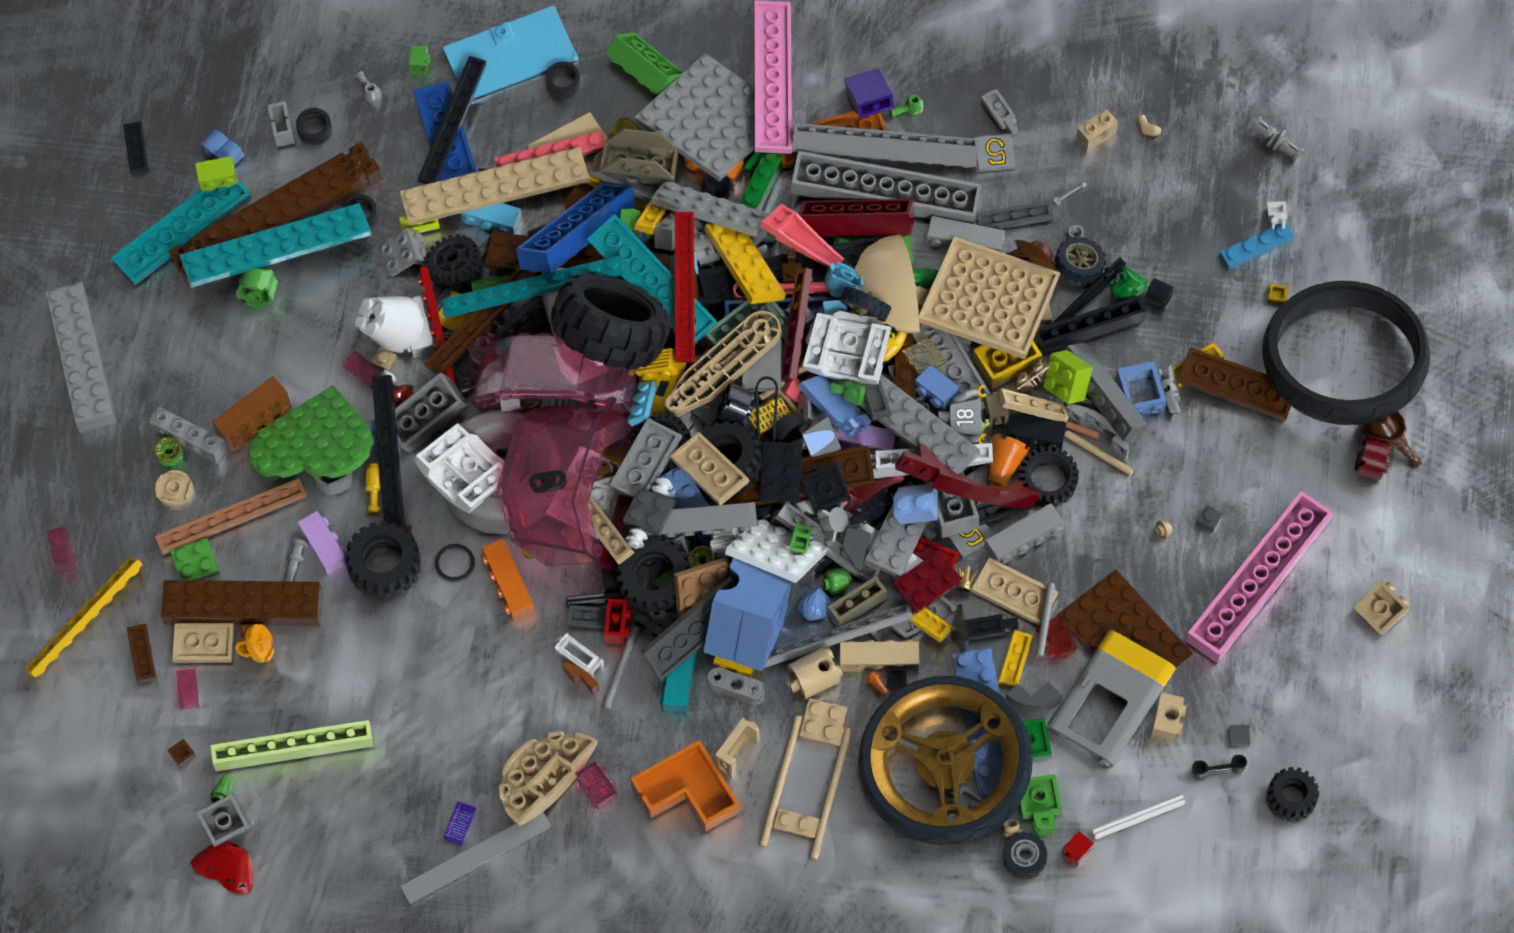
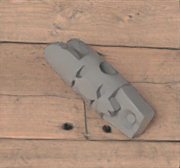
[1157,365,1181,414]

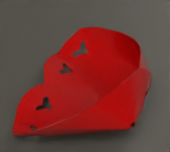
[190,840,254,894]

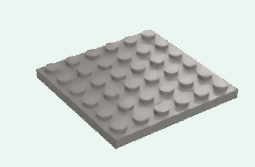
[634,53,754,181]

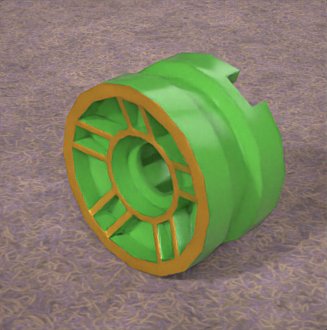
[155,437,184,467]
[688,546,717,568]

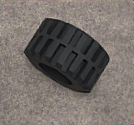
[1266,767,1319,822]

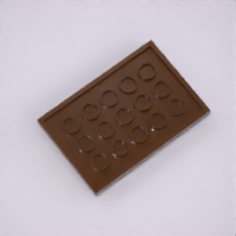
[1056,569,1193,669]

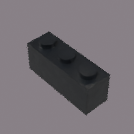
[1005,413,1066,451]

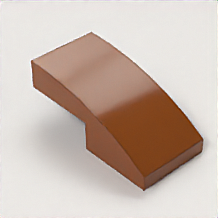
[563,662,600,695]

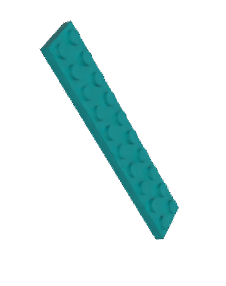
[179,203,371,288]

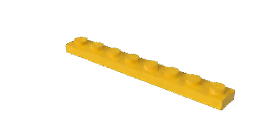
[23,556,143,678]

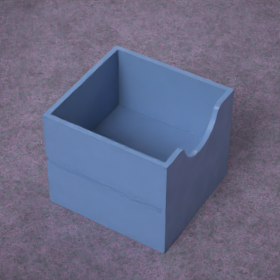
[704,558,792,671]

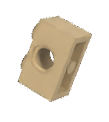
[1076,109,1118,151]
[1152,692,1187,741]

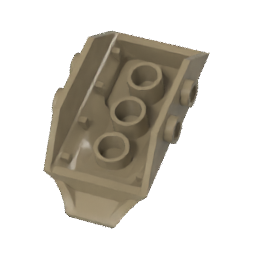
[591,129,679,186]

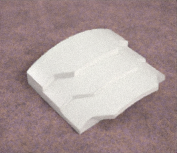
[803,310,891,384]
[415,423,512,513]

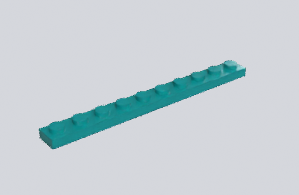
[442,255,625,318]

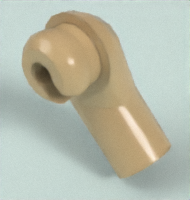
[1137,115,1161,136]

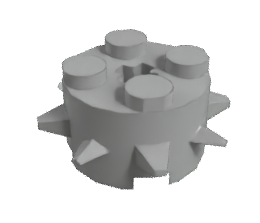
[694,227,721,270]

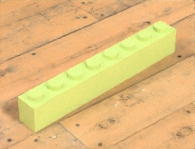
[211,720,374,772]

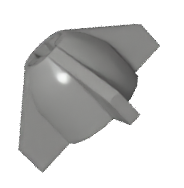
[817,502,855,543]

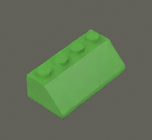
[605,32,684,96]

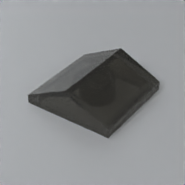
[950,604,969,653]

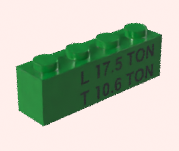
[739,152,783,210]

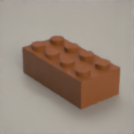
[212,376,292,453]

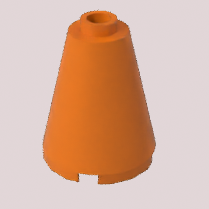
[986,434,1029,486]

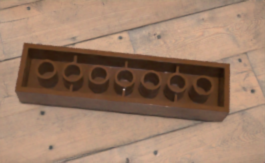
[161,580,322,626]

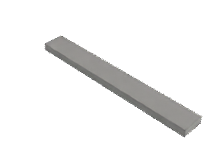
[764,604,913,668]
[400,812,552,905]

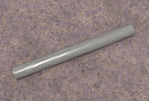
[1036,583,1055,658]

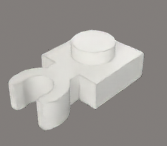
[1267,202,1287,229]

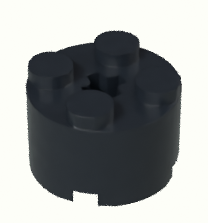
[716,383,755,426]

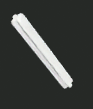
[1092,794,1185,839]

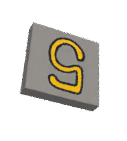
[974,134,1016,172]
[948,524,993,559]

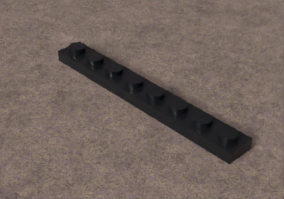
[418,56,487,184]
[372,375,405,527]

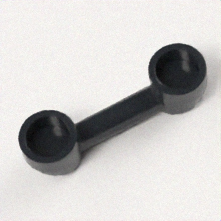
[1192,755,1247,779]

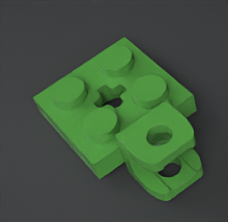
[1020,774,1062,836]

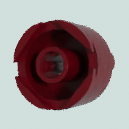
[1354,437,1392,480]

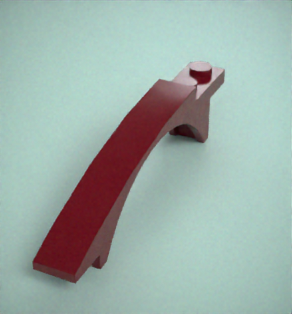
[895,443,1040,509]

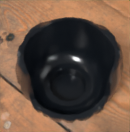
[701,176,731,200]

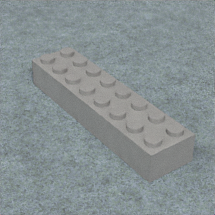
[45,282,117,432]

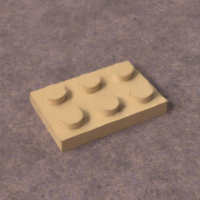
[172,623,234,663]

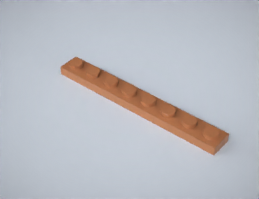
[155,478,307,555]

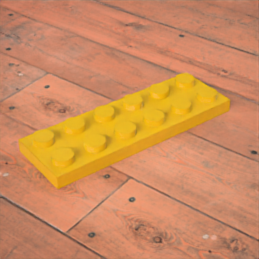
[704,223,786,304]

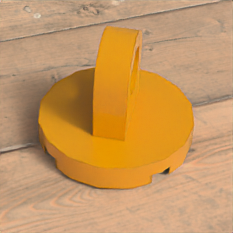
[235,624,274,663]

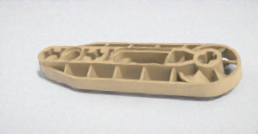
[665,311,782,417]

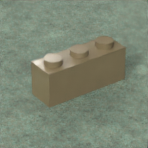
[828,576,887,627]

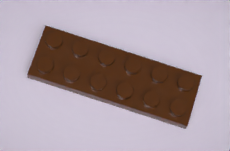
[1177,347,1291,421]

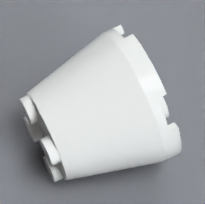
[355,296,424,353]

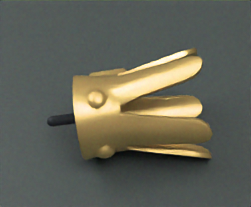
[956,566,978,596]

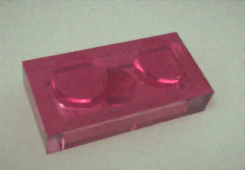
[343,351,382,389]
[176,668,200,710]

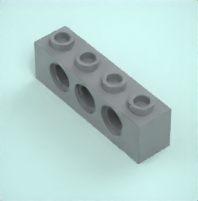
[149,407,227,464]

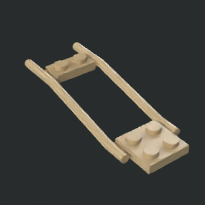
[759,698,852,860]

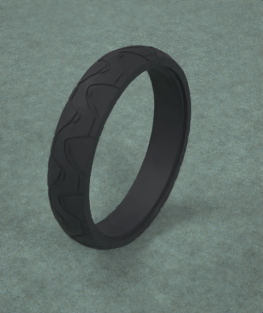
[1262,281,1430,425]

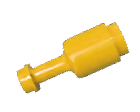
[365,463,381,515]

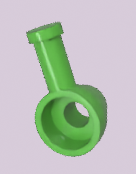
[889,94,923,118]

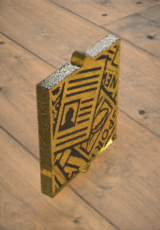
[901,337,946,376]

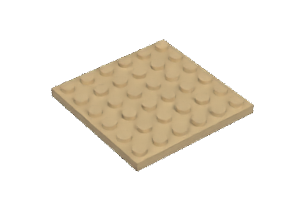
[919,236,1060,359]

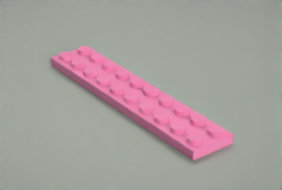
[754,0,792,154]

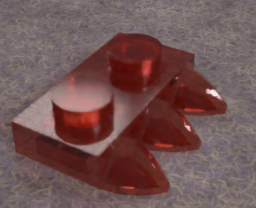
[1036,615,1078,659]

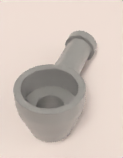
[355,71,381,103]

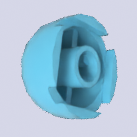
[825,262,864,298]

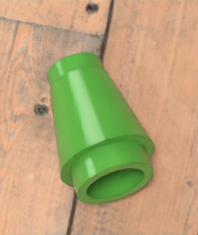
[210,775,233,803]

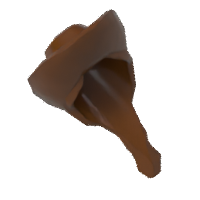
[1005,240,1057,271]
[1357,411,1422,466]

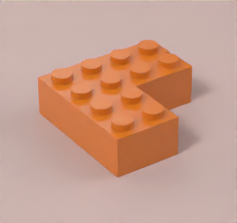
[630,740,740,832]

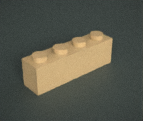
[840,639,919,671]

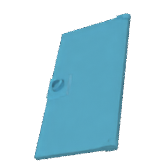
[443,6,579,100]

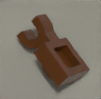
[782,249,802,284]

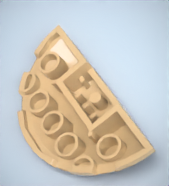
[855,235,920,334]
[499,731,598,826]

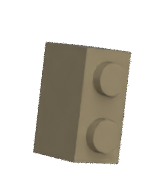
[984,393,1009,433]

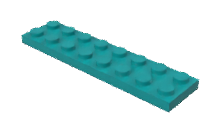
[111,179,251,285]
[587,214,718,344]

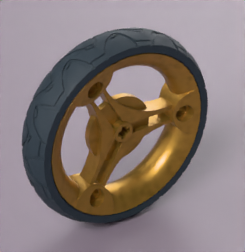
[858,676,1033,845]

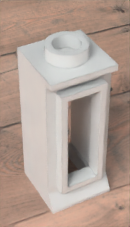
[554,633,604,678]

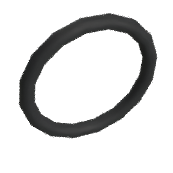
[435,544,475,581]

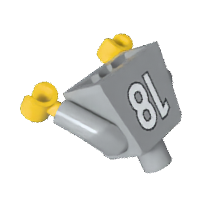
[938,386,986,444]

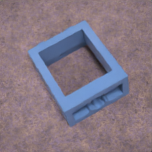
[1116,361,1166,416]

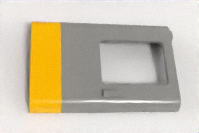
[1046,630,1176,768]

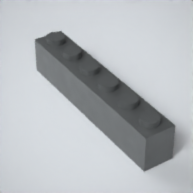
[1065,342,1148,441]

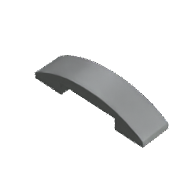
[1066,404,1130,458]

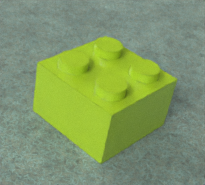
[1043,350,1093,404]

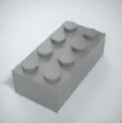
[395,373,469,453]

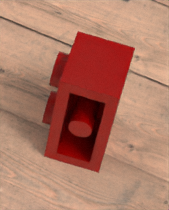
[604,598,632,645]

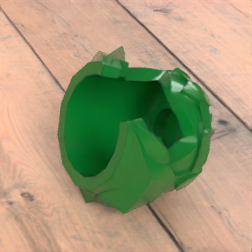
[1109,266,1148,302]

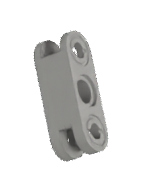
[708,667,765,705]

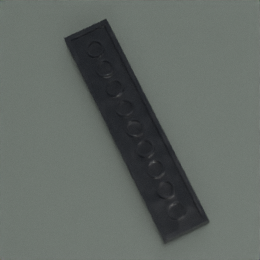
[698,236,883,307]

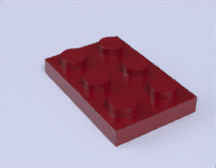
[892,550,963,614]

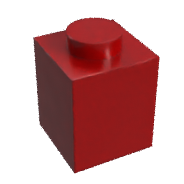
[1062,831,1094,866]

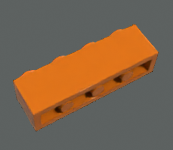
[481,538,535,620]

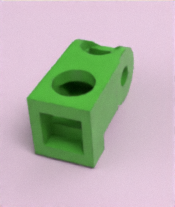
[789,522,812,554]

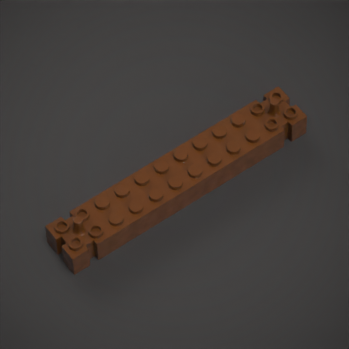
[168,142,383,289]

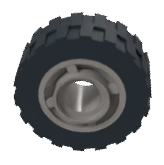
[1003,832,1047,879]

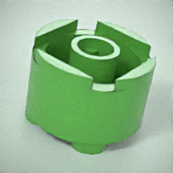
[236,268,278,308]

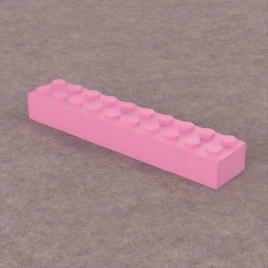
[1186,491,1333,664]

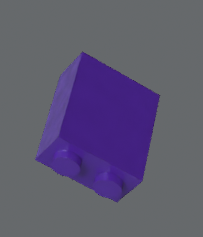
[844,68,894,118]

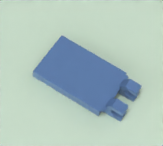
[798,375,871,437]

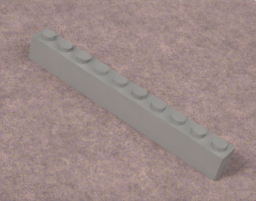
[792,123,979,168]

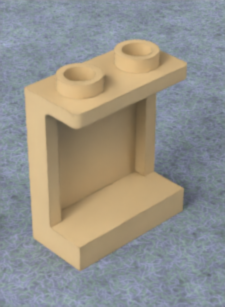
[715,718,759,778]

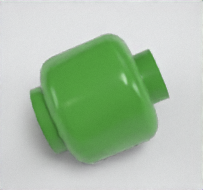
[821,567,852,595]

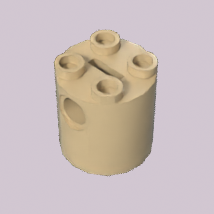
[786,647,843,700]

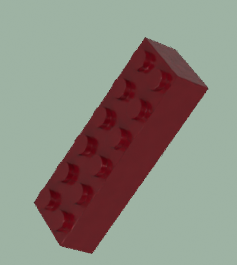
[798,199,915,238]

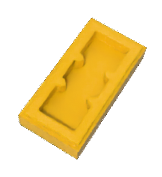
[909,608,952,642]

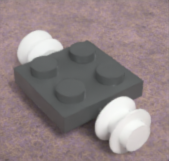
[623,477,675,549]

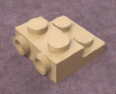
[1353,580,1411,636]

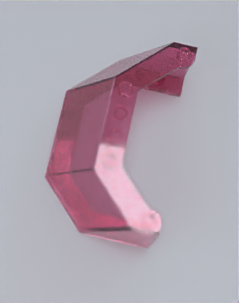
[471,333,636,418]
[497,405,638,566]

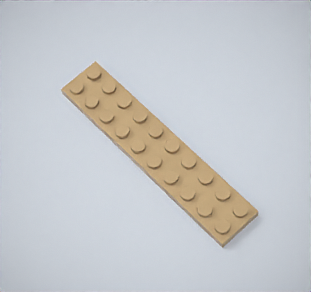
[400,147,590,226]

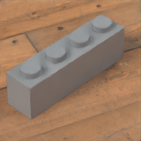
[927,216,1005,252]
[985,503,1064,564]

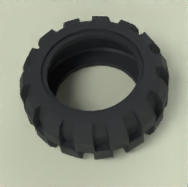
[551,273,670,369]

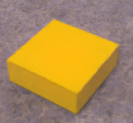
[1267,284,1289,305]

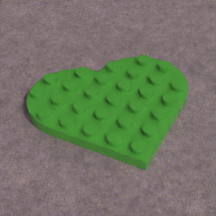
[248,385,374,478]

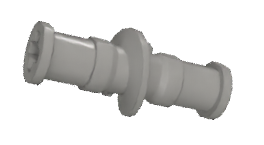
[1250,116,1304,162]

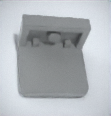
[379,228,428,277]

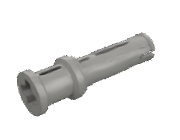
[283,539,309,581]

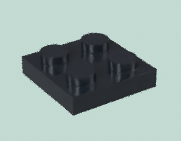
[801,462,851,514]

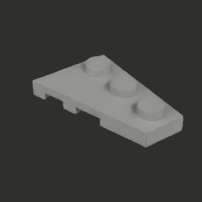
[890,596,958,640]

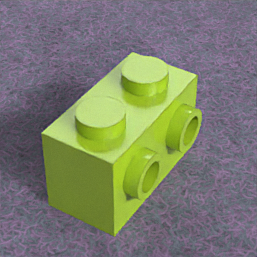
[195,156,238,191]

